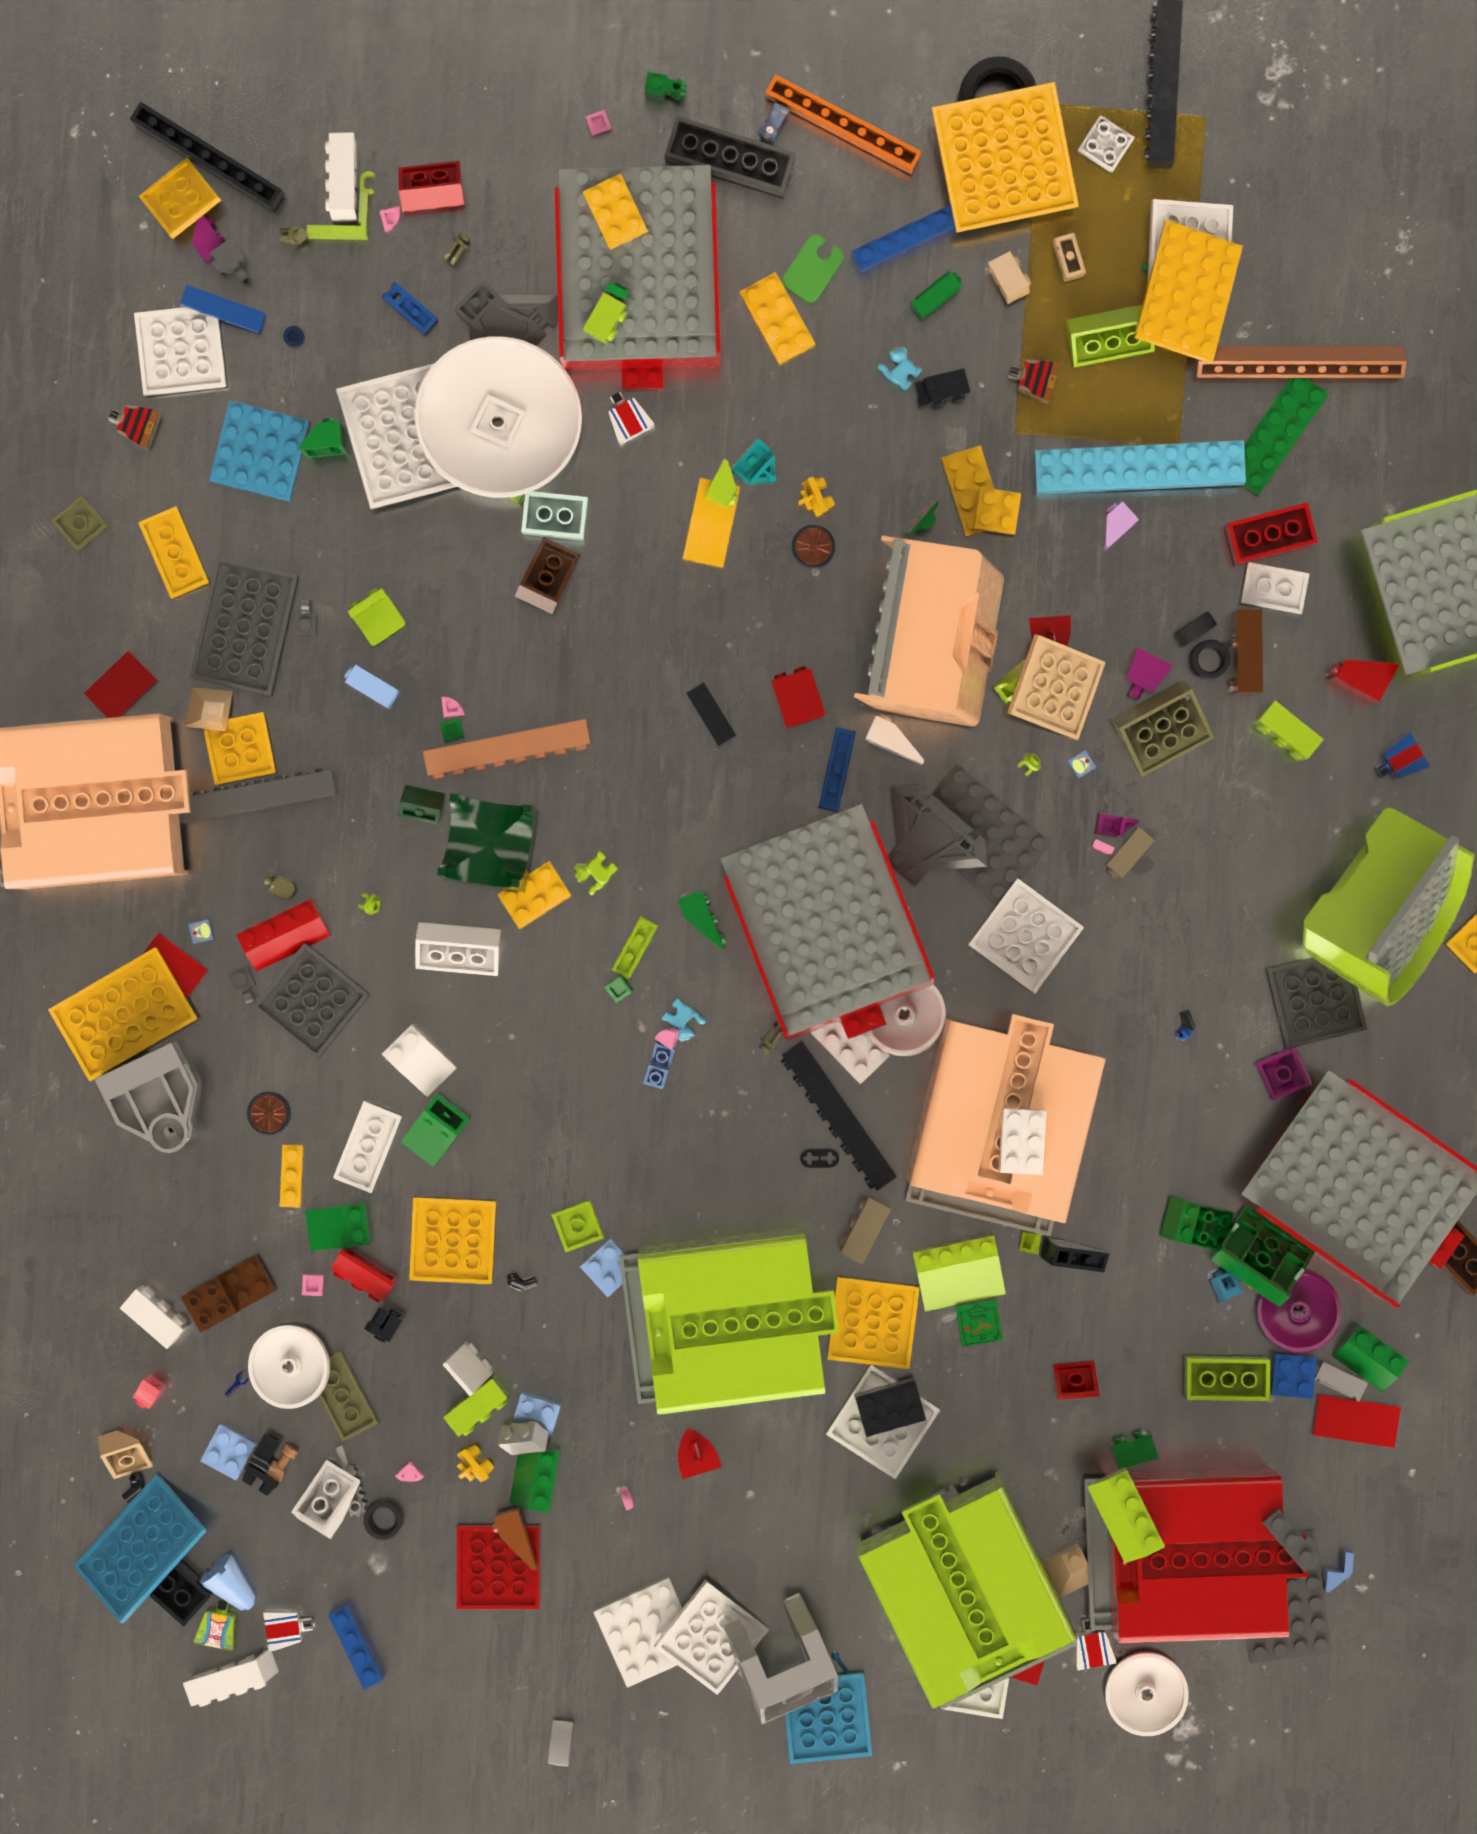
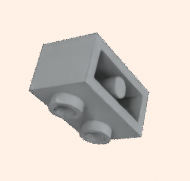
[498,1421,549,1455]

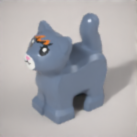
[756,102,790,144]

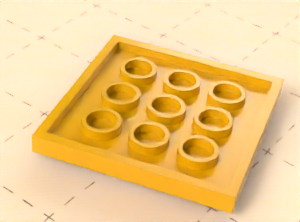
[409,1197,496,1284]
[827,1276,920,1369]

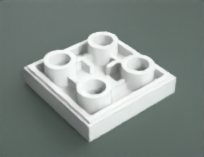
[1077,115,1135,173]

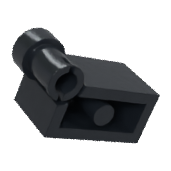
[914,368,970,408]
[364,1306,405,1343]

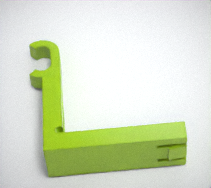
[307,171,375,240]

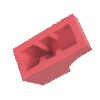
[133,1374,166,1409]

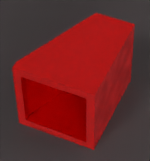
[1329,659,1400,704]

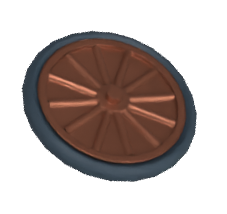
[792,525,835,568]
[247,1092,291,1136]

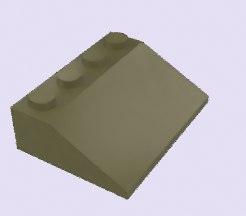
[1111,680,1214,777]

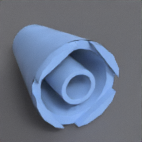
[199,1553,256,1611]

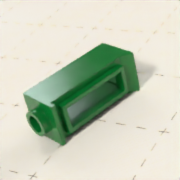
[910,269,962,320]

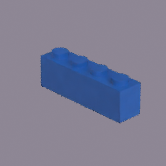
[328,1602,385,1690]

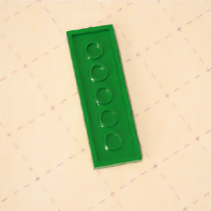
[1242,378,1329,497]

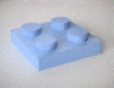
[580,1238,625,1297]
[200,1424,257,1480]

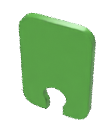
[782,235,844,303]

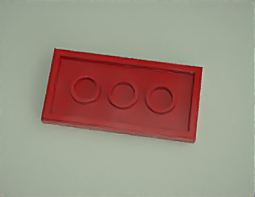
[1312,1394,1401,1448]

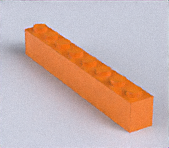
[765,74,922,175]

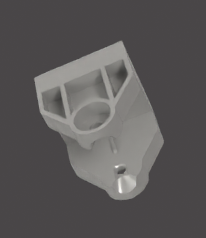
[95,1039,199,1153]
[722,1593,838,1724]

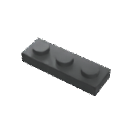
[1262,1509,1320,1572]

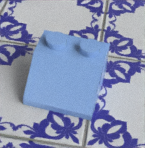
[512,1390,562,1443]

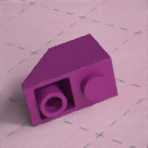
[192,214,226,263]

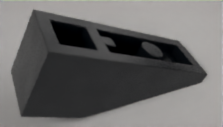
[1040,1238,1110,1272]

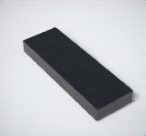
[686,682,736,746]

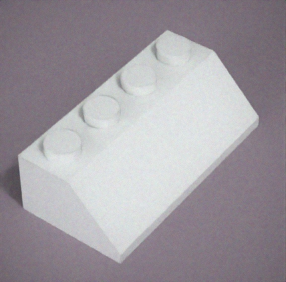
[416,922,501,976]

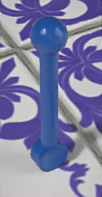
[831,1652,850,1674]

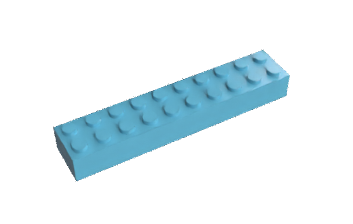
[1035,440,1246,495]

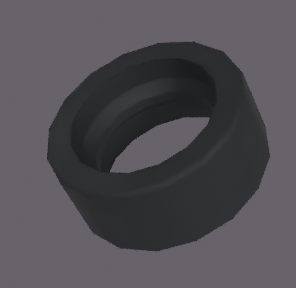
[1176,611,1217,646]
[1190,639,1231,679]
[363,1499,404,1540]

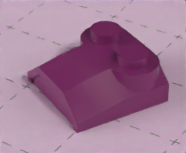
[1256,1047,1312,1100]

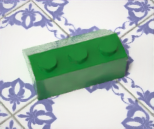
[299,418,348,458]
[1331,1322,1410,1392]
[509,1446,561,1513]

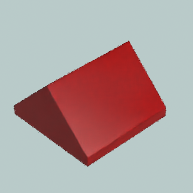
[1053,1361,1100,1400]

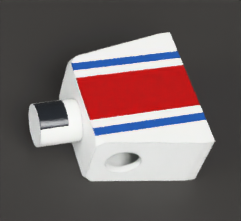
[608,392,655,445]
[263,1609,313,1652]
[1075,1619,1116,1670]

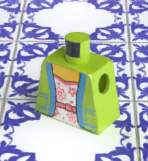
[194,1599,237,1651]

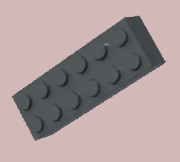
[664,116,796,197]

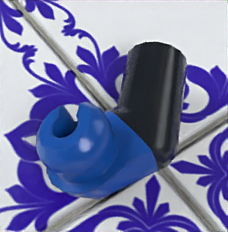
[1177,1010,1195,1040]

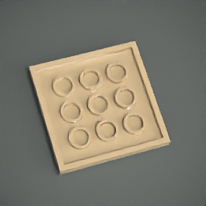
[1007,634,1106,740]

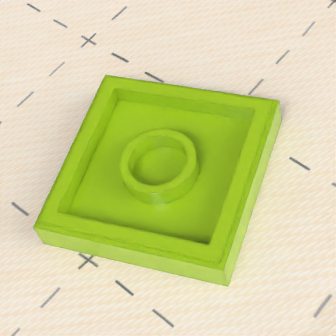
[551,1199,604,1253]

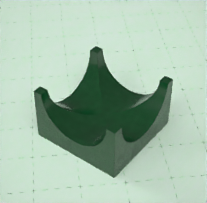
[437,793,539,893]

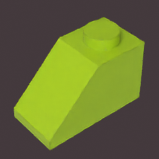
[705,459,738,509]

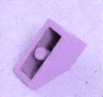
[1104,501,1139,550]

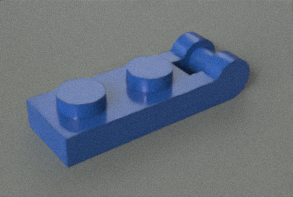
[381,281,438,335]

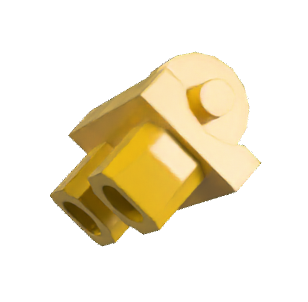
[798,476,835,517]
[457,1444,494,1482]

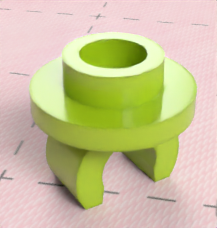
[1018,753,1041,776]
[358,893,380,915]

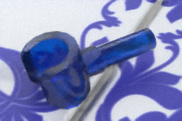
[225,1372,248,1397]

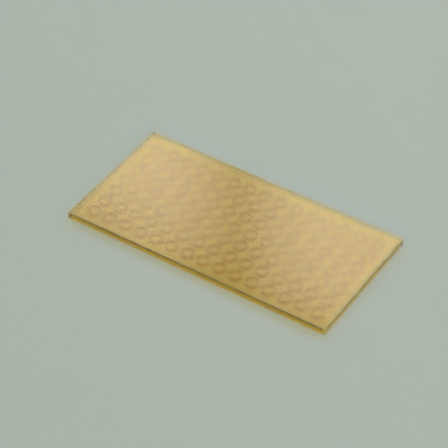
[1014,104,1207,445]

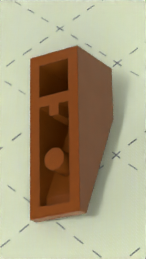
[492,1507,538,1570]

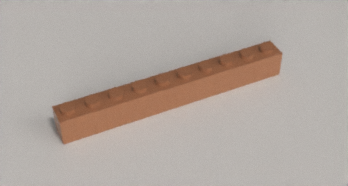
[1195,346,1407,378]

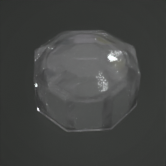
[367,1554,386,1575]

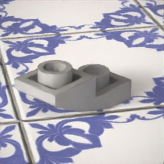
[548,1720,574,1767]

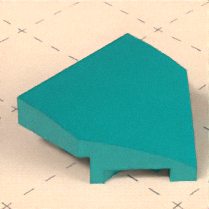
[730,438,776,483]

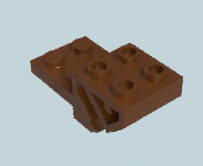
[181,1254,276,1333]

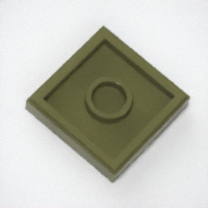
[50,494,109,552]

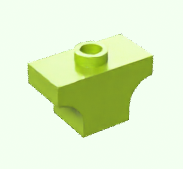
[992,660,1025,703]

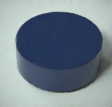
[283,326,305,348]

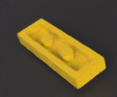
[280,1144,304,1208]

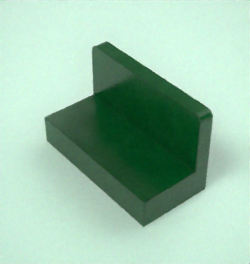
[398,785,445,825]

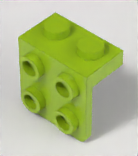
[347,588,406,646]

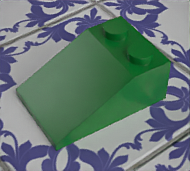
[305,1202,372,1251]

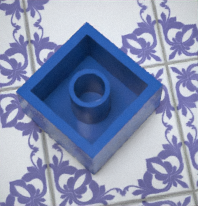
[1270,1351,1317,1399]

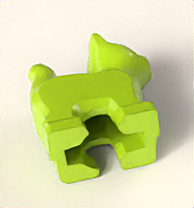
[574,851,618,895]

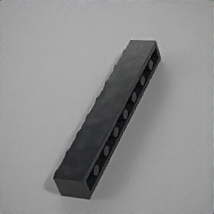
[1144,0,1183,169]
[130,101,285,211]
[781,1041,897,1191]

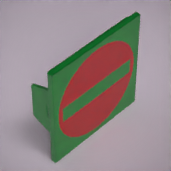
[903,501,939,534]

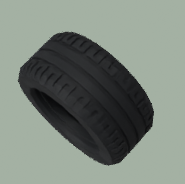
[958,56,1037,102]

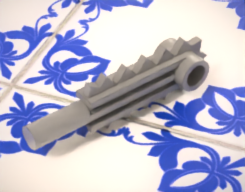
[335,1445,367,1517]

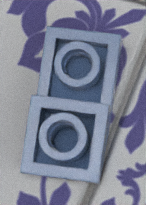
[643,1041,676,1089]

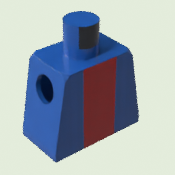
[1376,732,1430,779]

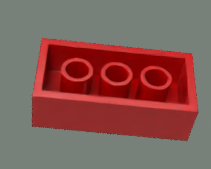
[1224,502,1318,565]

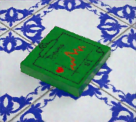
[955,1299,1003,1347]

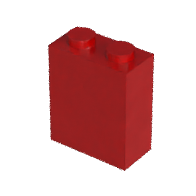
[771,666,826,729]

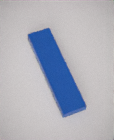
[179,284,265,333]
[818,727,856,812]

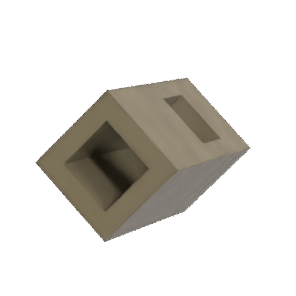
[1105,827,1155,879]

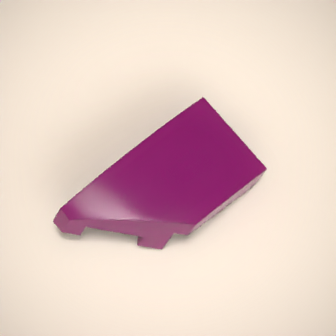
[1094,813,1139,837]

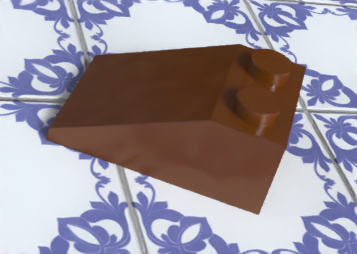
[515,537,581,614]

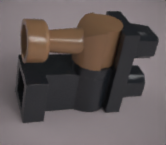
[242,1431,299,1496]

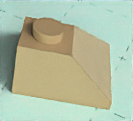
[185,687,233,731]
[98,1430,153,1479]
[1042,1543,1088,1598]

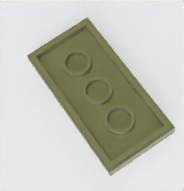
[318,1350,380,1442]

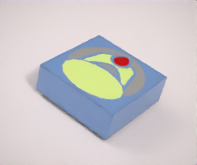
[1068,750,1096,778]
[189,919,214,944]

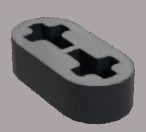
[800,1148,839,1168]

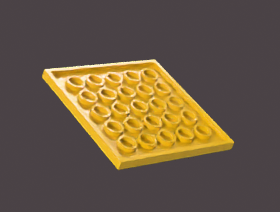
[931,82,1079,233]

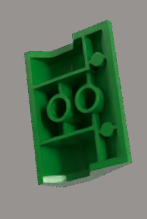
[1211,1205,1315,1307]

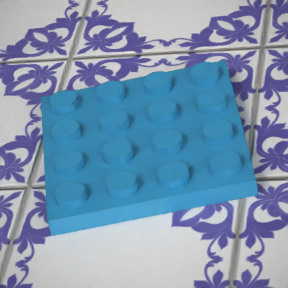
[209,400,310,502]
[785,1672,872,1764]

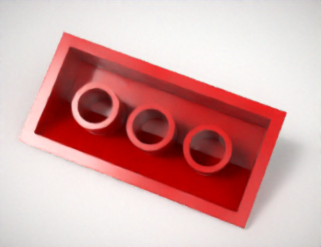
[236,899,331,972]

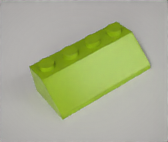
[1066,305,1155,367]
[1087,1467,1165,1563]

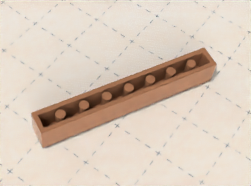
[423,719,591,779]

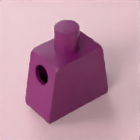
[1125,647,1173,700]

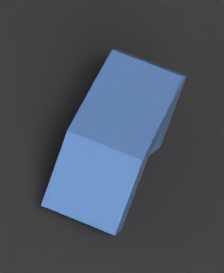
[1323,1549,1354,1592]

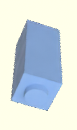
[345,665,400,709]

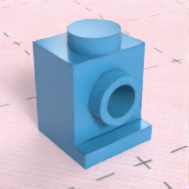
[1210,1269,1244,1303]

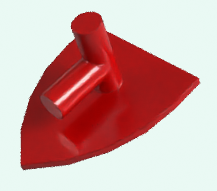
[1029,615,1071,646]
[678,1428,722,1480]

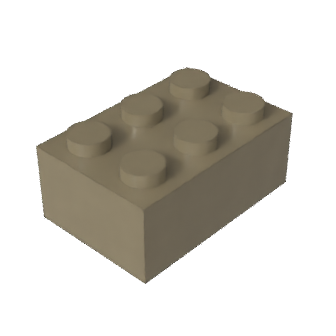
[838,1195,891,1265]

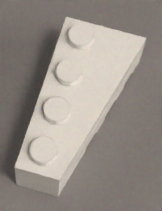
[325,132,359,226]
[183,1649,279,1707]

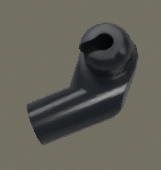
[507,1272,538,1291]
[122,1472,143,1503]

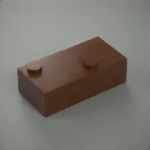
[1229,609,1263,695]
[1443,1221,1477,1296]

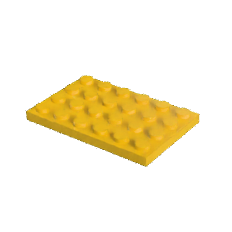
[1134,219,1243,364]
[48,947,198,1081]

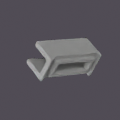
[1315,1359,1368,1402]

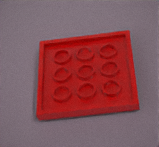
[457,1525,540,1609]

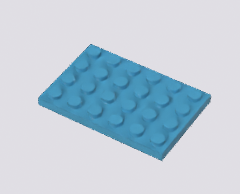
[73,1474,207,1624]

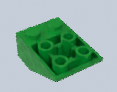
[678,890,726,949]
[401,1093,471,1167]
[1161,1196,1234,1250]

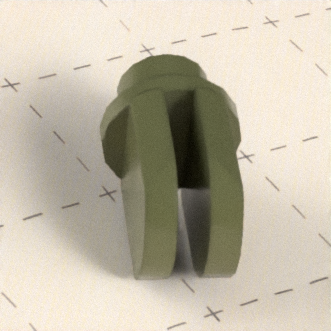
[279,226,307,245]
[443,233,470,265]
[263,874,295,899]
[759,1021,783,1054]

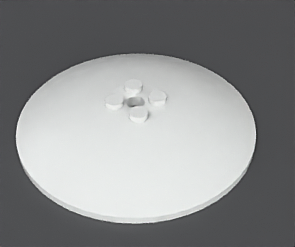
[415,337,582,497]

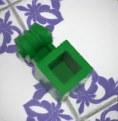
[644,72,688,101]

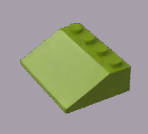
[912,1233,1006,1312]

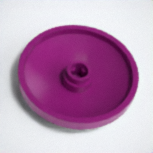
[1257,1270,1341,1353]

